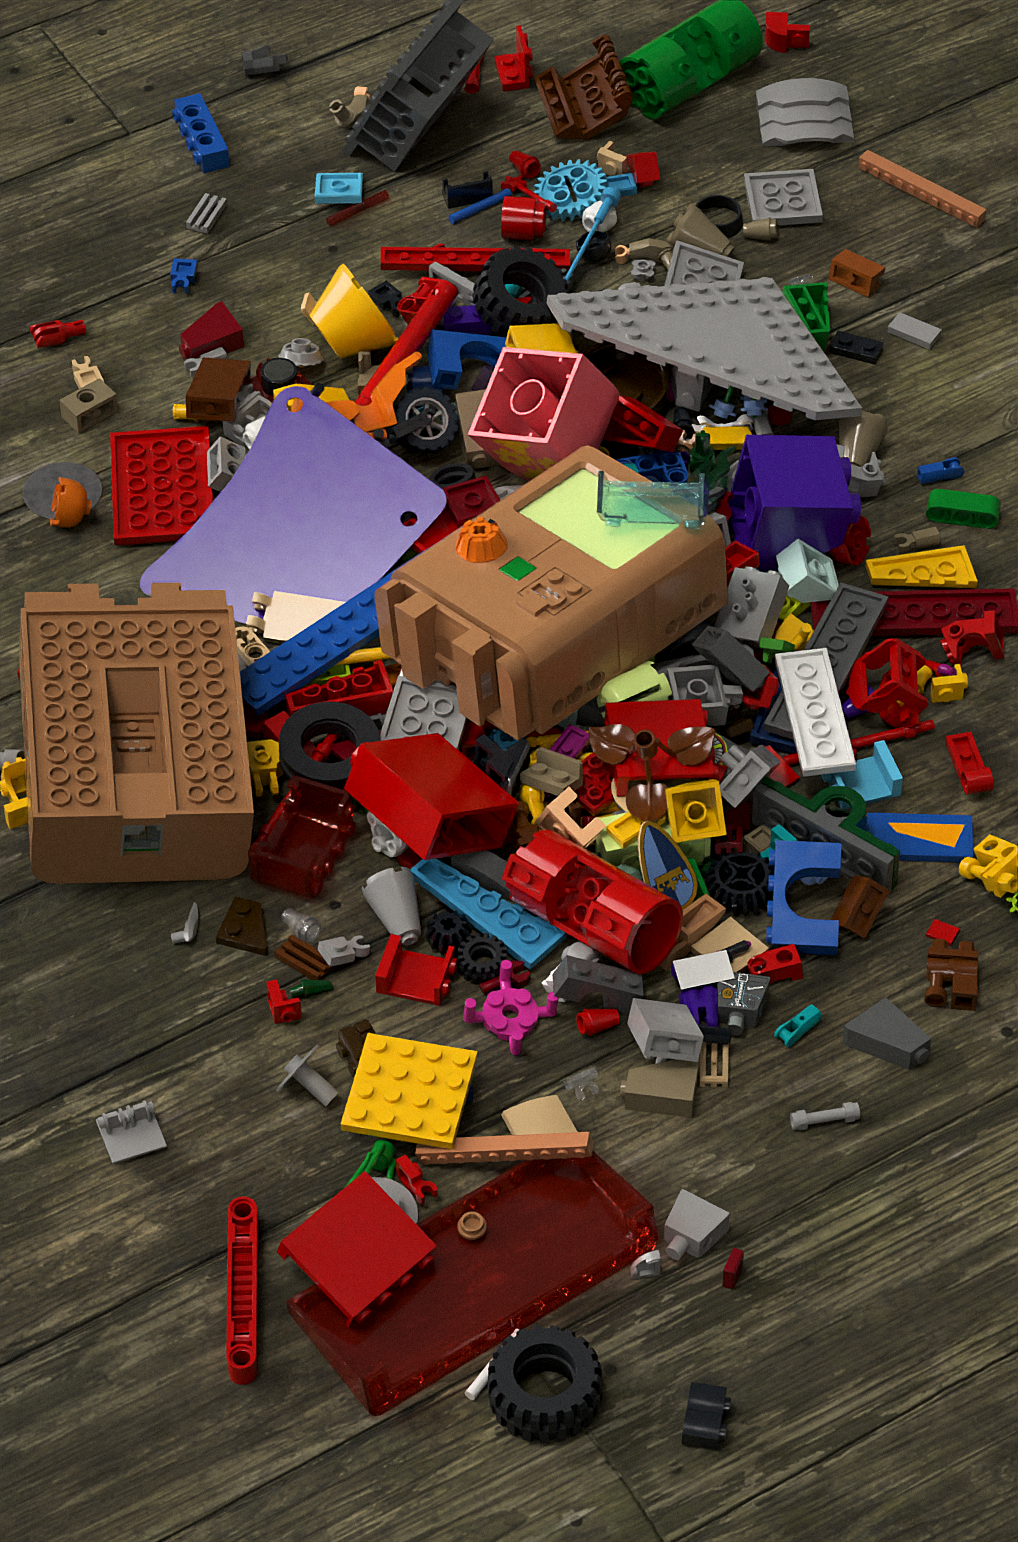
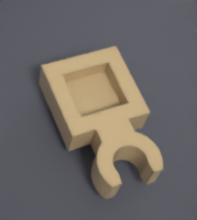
[72,356,104,389]

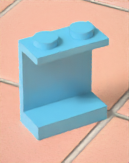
[821,740,903,810]

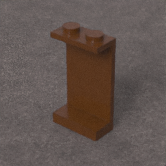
[186,357,251,422]

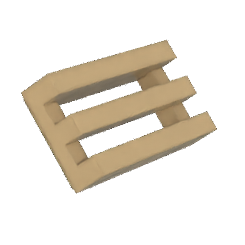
[700,1042,729,1087]

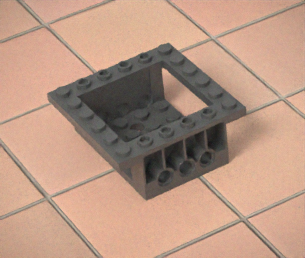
[342,0,494,172]

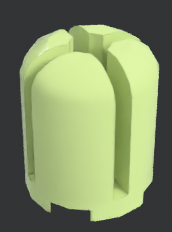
[597,661,672,718]

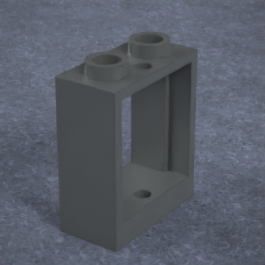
[692,626,770,692]

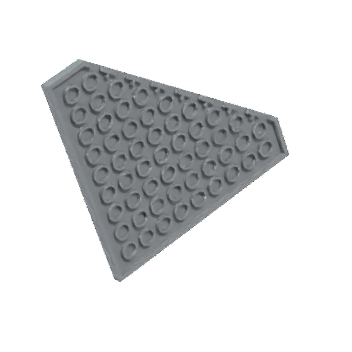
[546,277,862,420]

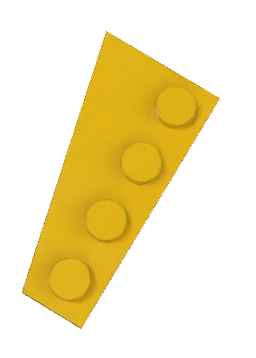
[866,545,978,588]

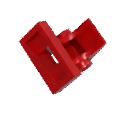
[940,610,1005,670]

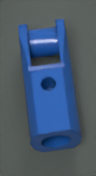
[917,457,965,485]

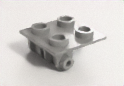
[96,1100,167,1164]

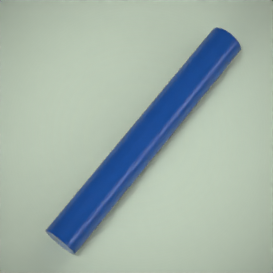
[449,188,512,224]

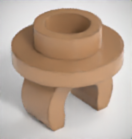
[675,430,696,454]

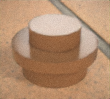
[457,1212,486,1240]

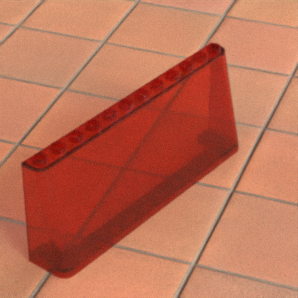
[286,1150,658,1416]

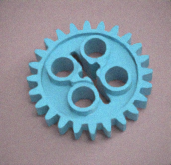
[533,159,609,221]

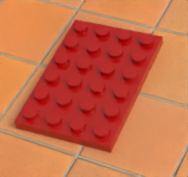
[110,426,213,546]

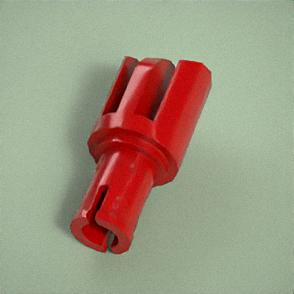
[30,320,86,348]

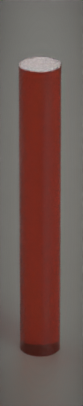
[326,190,389,226]

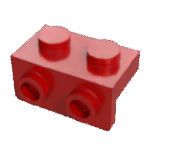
[742,664,779,710]

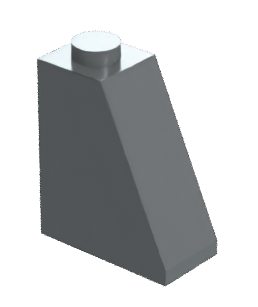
[843,997,931,1069]

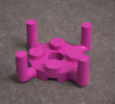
[463,960,559,1055]

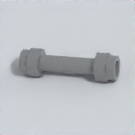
[790,1102,860,1130]

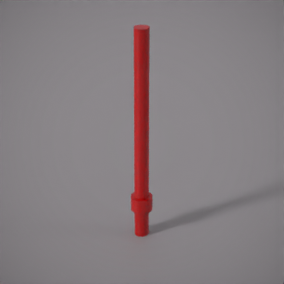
[782,719,935,766]

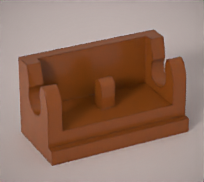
[828,249,886,297]

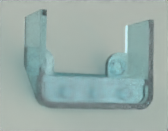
[597,471,709,529]

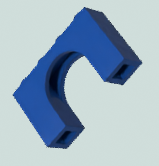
[426,329,506,390]
[766,840,841,955]

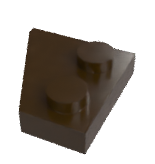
[216,896,267,956]

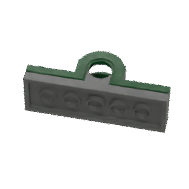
[752,776,900,896]

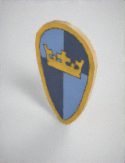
[638,821,698,910]

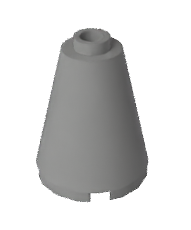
[361,867,421,946]

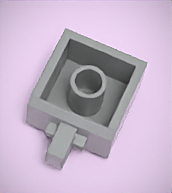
[666,665,743,726]

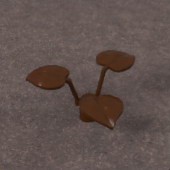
[589,724,715,823]

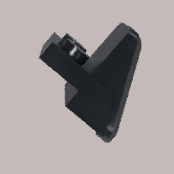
[474,734,530,798]

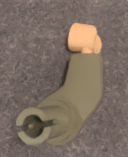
[329,86,370,128]
[615,238,674,270]

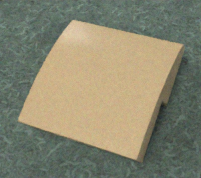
[501,1095,577,1135]

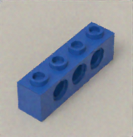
[172,93,230,173]

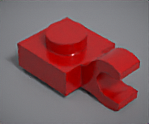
[396,1154,438,1205]

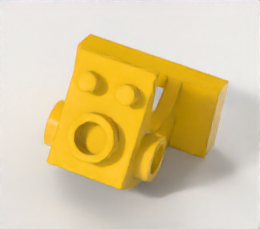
[0,757,28,829]

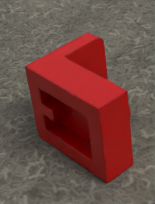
[266,980,302,1024]

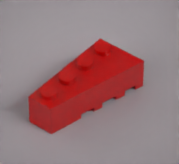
[285,659,393,717]

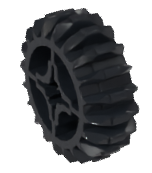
[705,848,774,915]

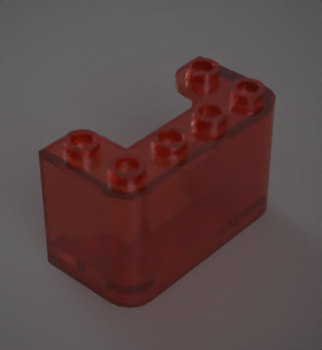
[248,775,356,899]

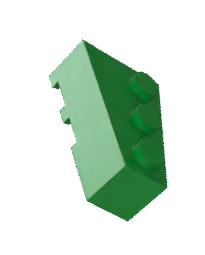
[782,282,830,352]

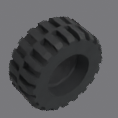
[472,247,569,337]
[488,1325,602,1443]

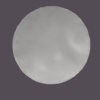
[23,462,102,519]

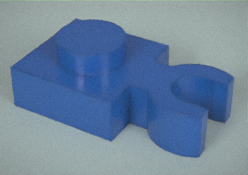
[170,258,198,294]

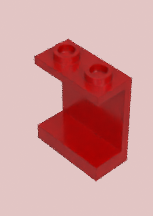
[375,934,458,1006]

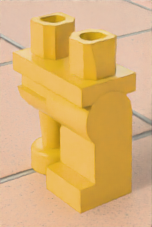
[959,834,1018,898]

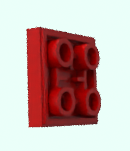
[574,752,615,816]

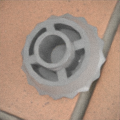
[278,338,324,368]

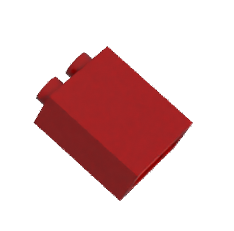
[344,733,519,860]

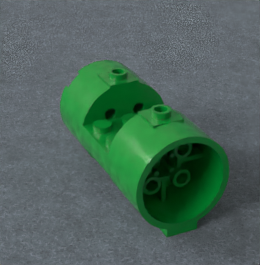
[620,0,763,119]

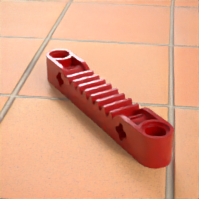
[226,1196,259,1385]

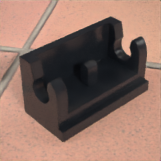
[442,171,493,209]

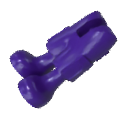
[671,959,719,1027]

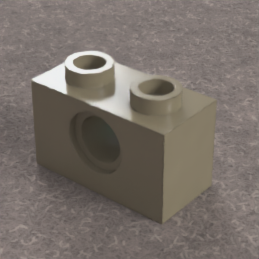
[59,378,118,433]

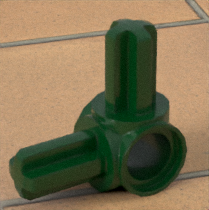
[689,430,715,486]

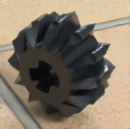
[425,909,472,955]

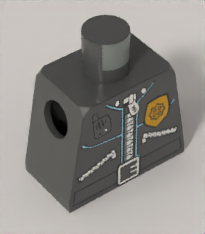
[717,972,770,1035]

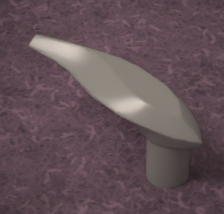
[171,902,198,944]

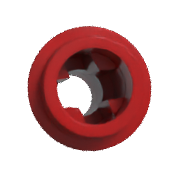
[509,150,541,178]
[576,1009,620,1036]

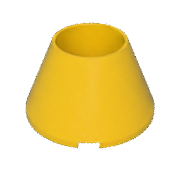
[309,264,398,359]

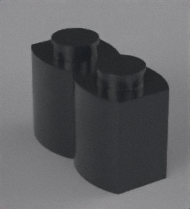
[681,1382,732,1450]

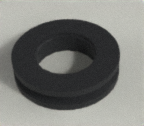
[279,702,380,795]

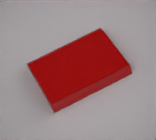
[926,919,960,946]

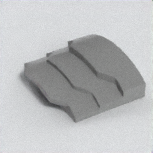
[756,78,854,147]

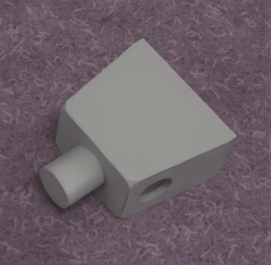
[664,1189,730,1260]

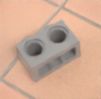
[207,437,246,492]

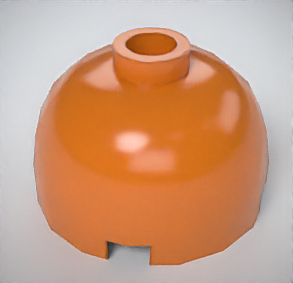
[50,477,91,528]

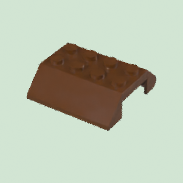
[534,34,633,140]

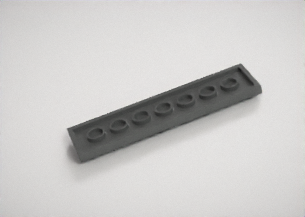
[764,582,889,740]

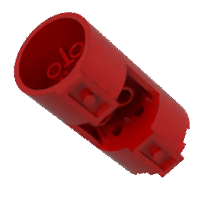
[501,829,683,974]

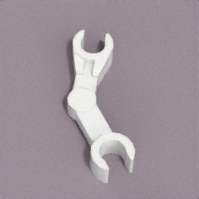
[692,414,753,433]

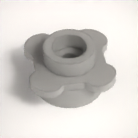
[631,259,655,281]

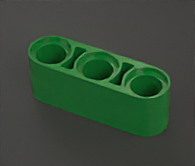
[926,489,1001,529]

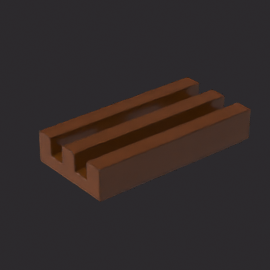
[274,934,334,980]

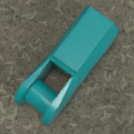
[774,1004,822,1048]

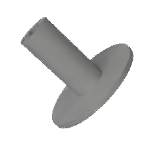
[276,1044,339,1107]

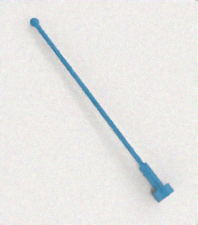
[564,187,621,283]

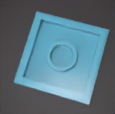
[315,173,363,204]

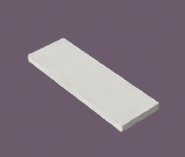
[775,648,856,777]

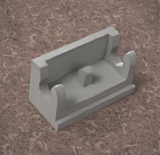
[223,391,272,447]

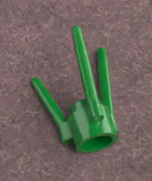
[345,1140,396,1187]

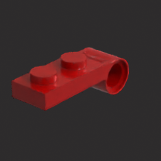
[945,732,994,795]

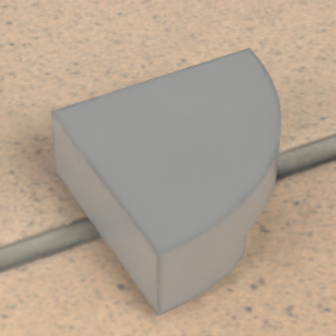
[630,1250,661,1279]

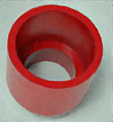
[501,196,547,241]

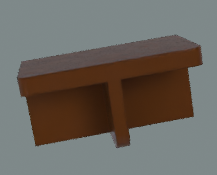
[830,875,890,939]

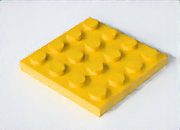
[341,1033,478,1149]

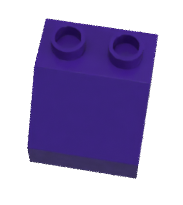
[728,435,861,573]

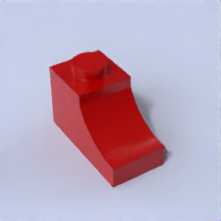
[625,152,660,187]

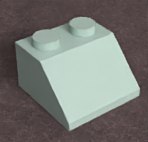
[776,539,839,603]

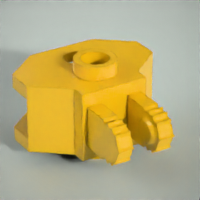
[247,739,284,797]

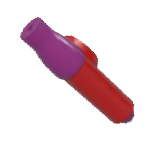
[925,660,957,677]

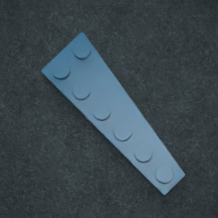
[411,859,567,970]

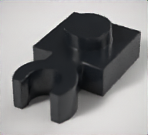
[368,280,403,317]

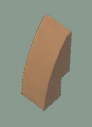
[659,894,726,971]

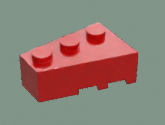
[603,395,684,452]

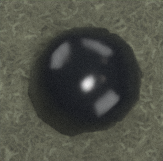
[576,231,611,262]

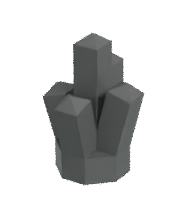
[241,44,289,75]

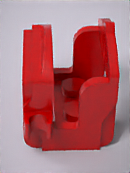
[846,638,928,728]

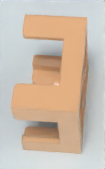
[534,787,606,849]

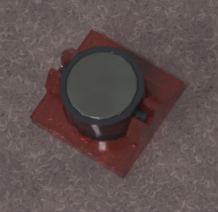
[246,358,314,403]

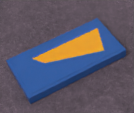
[866,813,973,862]

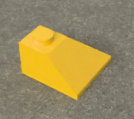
[665,779,726,843]

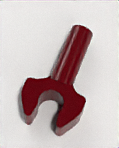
[479,961,531,994]

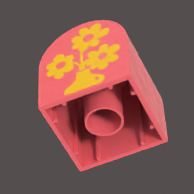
[468,347,620,481]

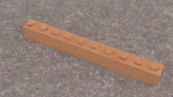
[858,150,987,228]
[415,1132,594,1165]

